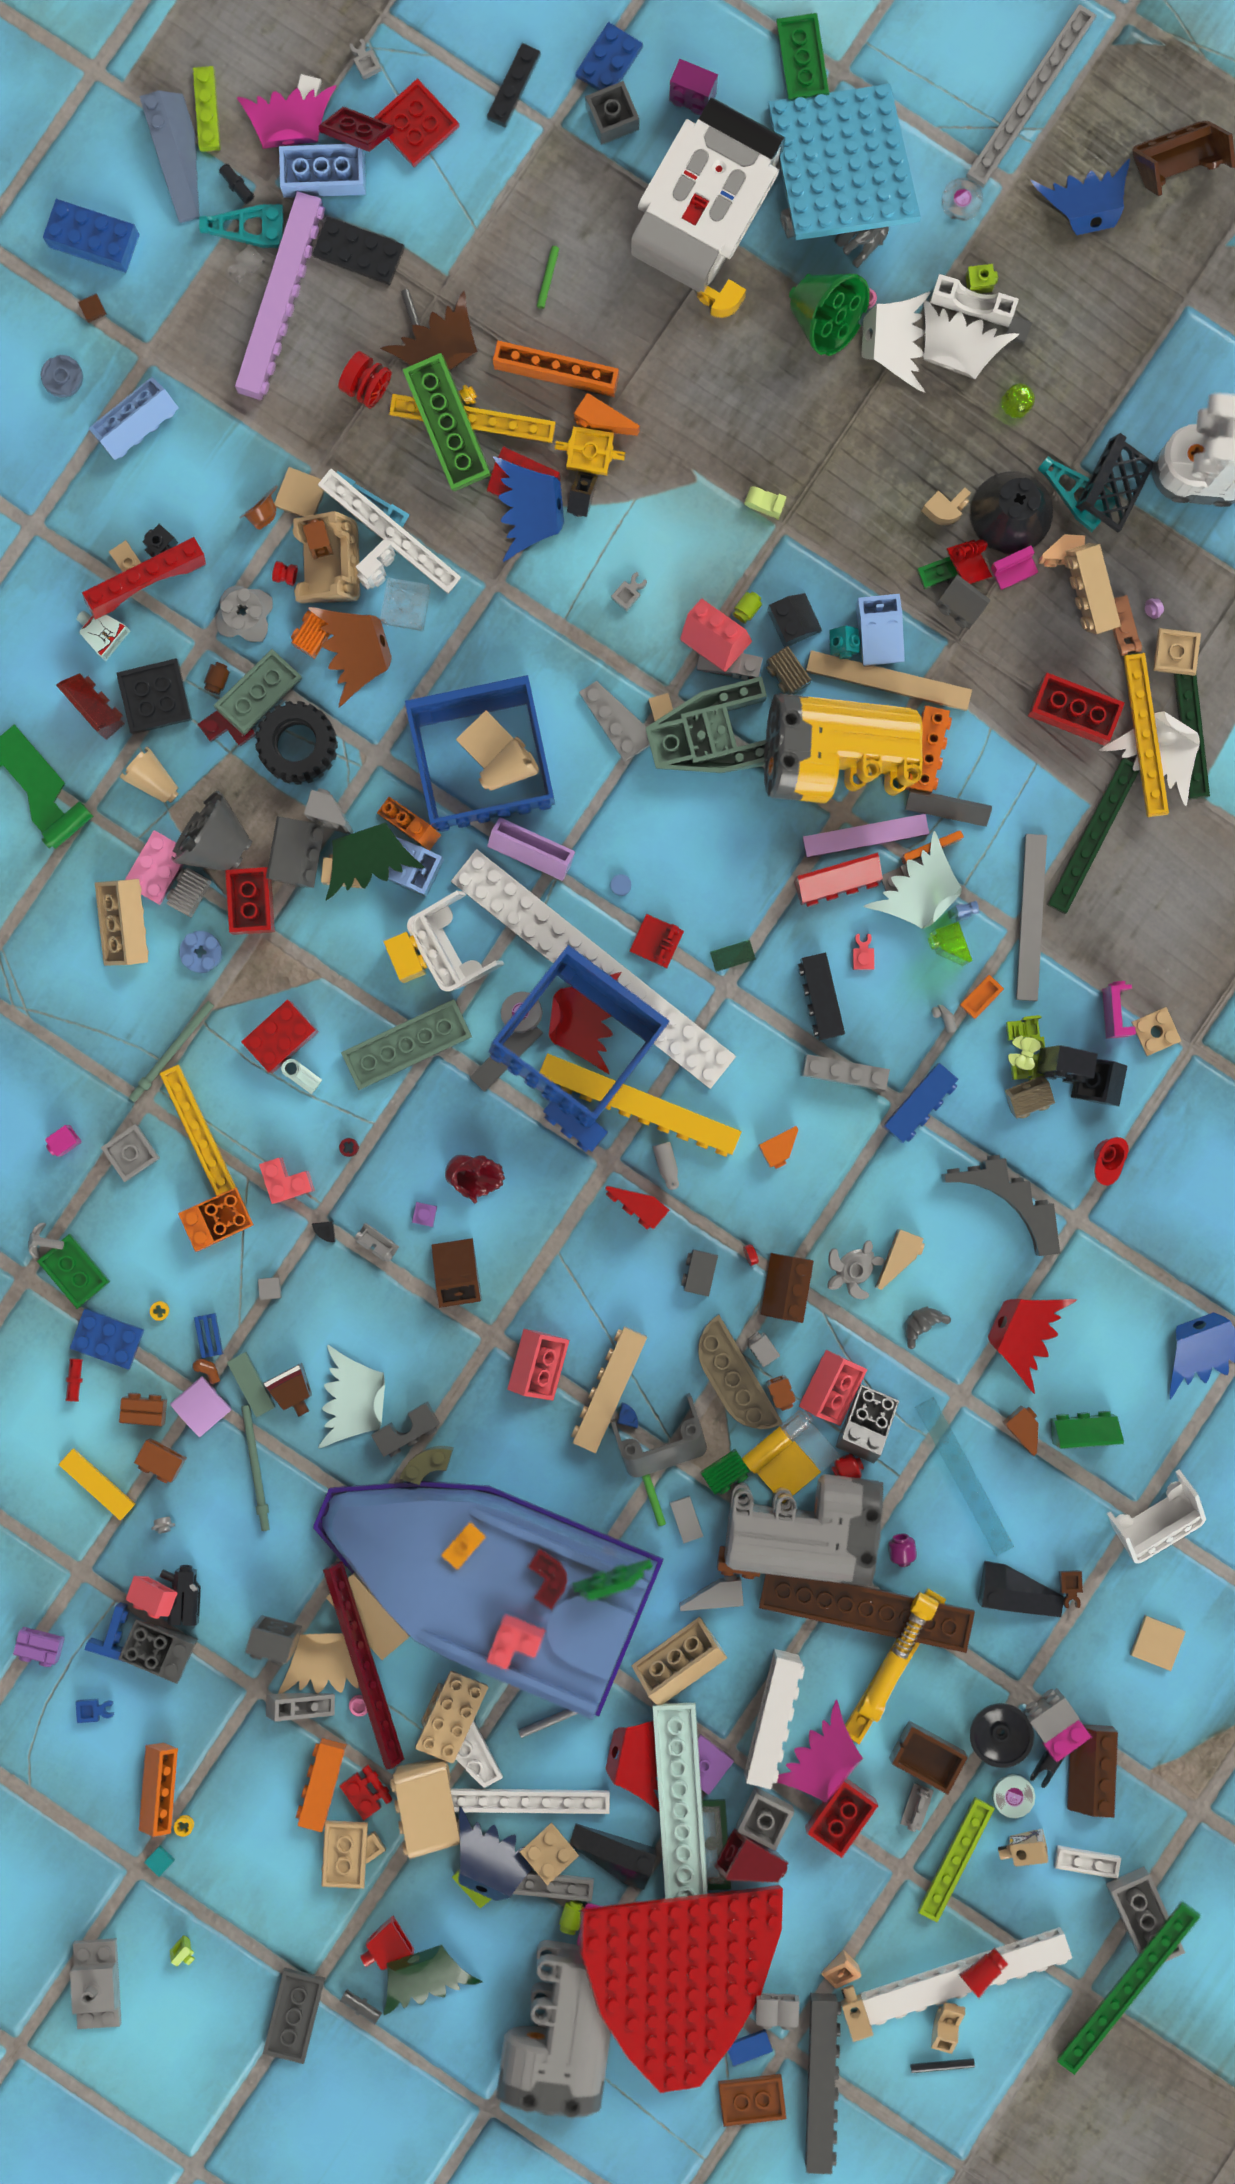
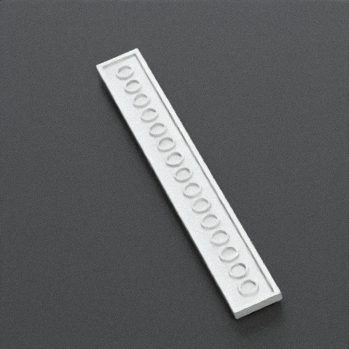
[451,849,736,1089]

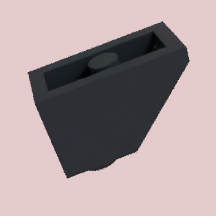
[567,471,598,517]

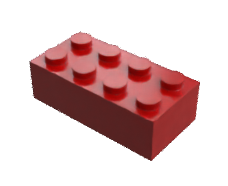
[1028,673,1125,746]

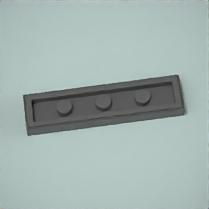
[905,789,992,827]
[470,1027,543,1092]

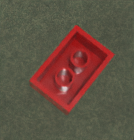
[225,867,275,935]
[241,999,319,1074]
[805,1779,878,1858]

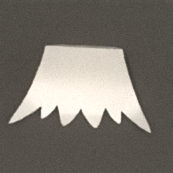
[861,292,931,392]
[923,300,1019,379]
[1099,711,1200,806]

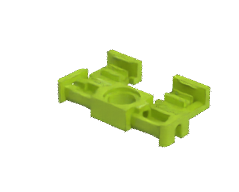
[1006,1015,1045,1080]

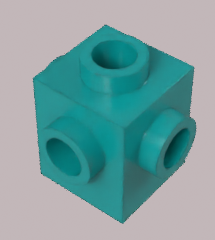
[829,625,860,659]

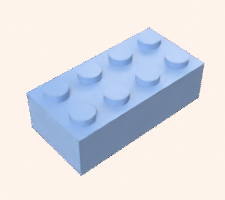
[279,144,366,198]

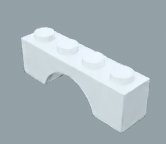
[930,274,1019,327]

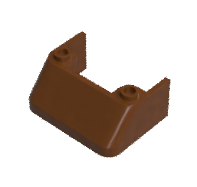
[1132,121,1235,196]

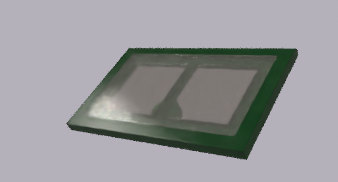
[702,1799,731,1890]

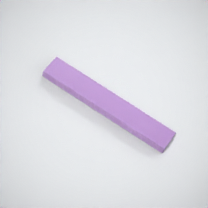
[803,814,929,858]

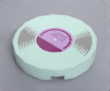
[992,1774,1035,1818]

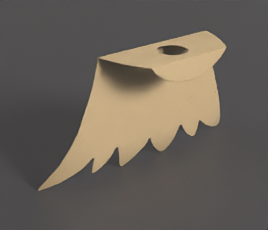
[278,1633,359,1694]

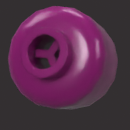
[888,1533,917,1567]

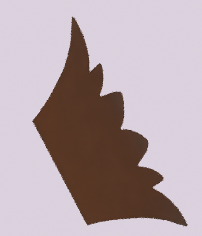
[380,291,478,370]

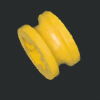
[150,1301,169,1321]
[174,1815,194,1837]

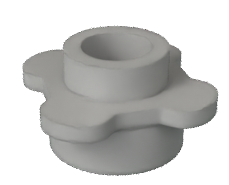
[151,1517,175,1534]

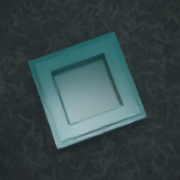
[144,1845,175,1877]

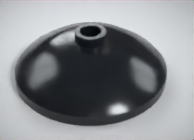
[970,1703,1034,1768]

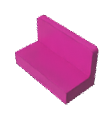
[991,546,1038,590]

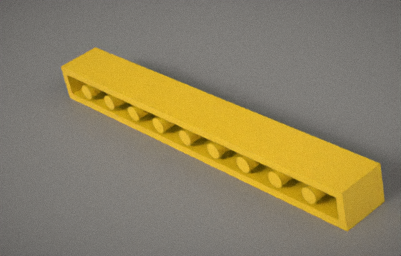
[539,1053,742,1157]

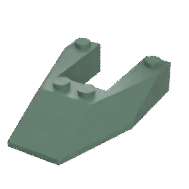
[645,676,767,773]

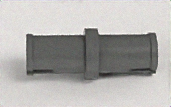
[340,1989,382,2025]

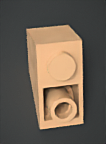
[1039,534,1085,568]

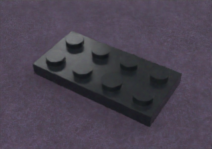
[313,216,405,286]

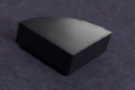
[312,1221,336,1242]

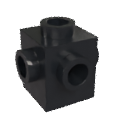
[142,524,178,557]

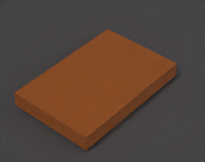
[718,2074,787,2127]

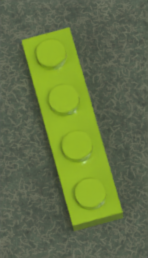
[193,66,221,152]

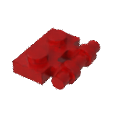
[339,1765,393,1821]

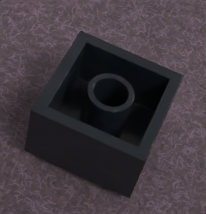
[1036,1045,1097,1084]

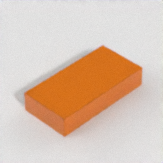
[960,975,1004,1019]

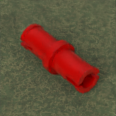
[65,1358,83,1402]

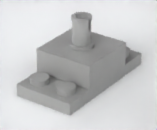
[70,1938,121,2029]

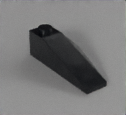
[978,1561,1064,1617]
[570,1823,657,1890]

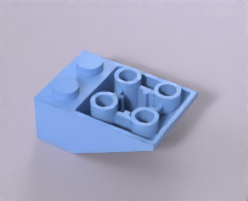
[856,594,905,666]
[388,836,444,897]

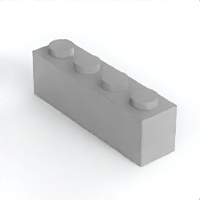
[802,1054,890,1091]

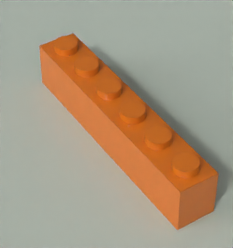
[493,340,619,397]

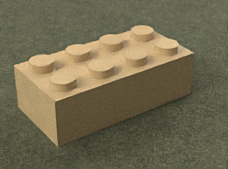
[1064,543,1121,634]

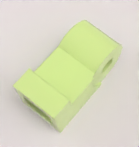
[744,486,787,520]

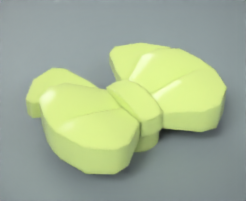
[1008,1036,1041,1070]

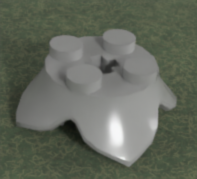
[216,586,273,642]

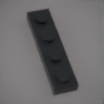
[487,43,541,128]

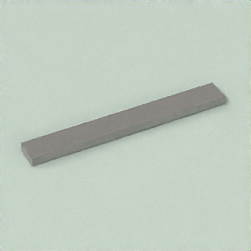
[1016,834,1047,1001]

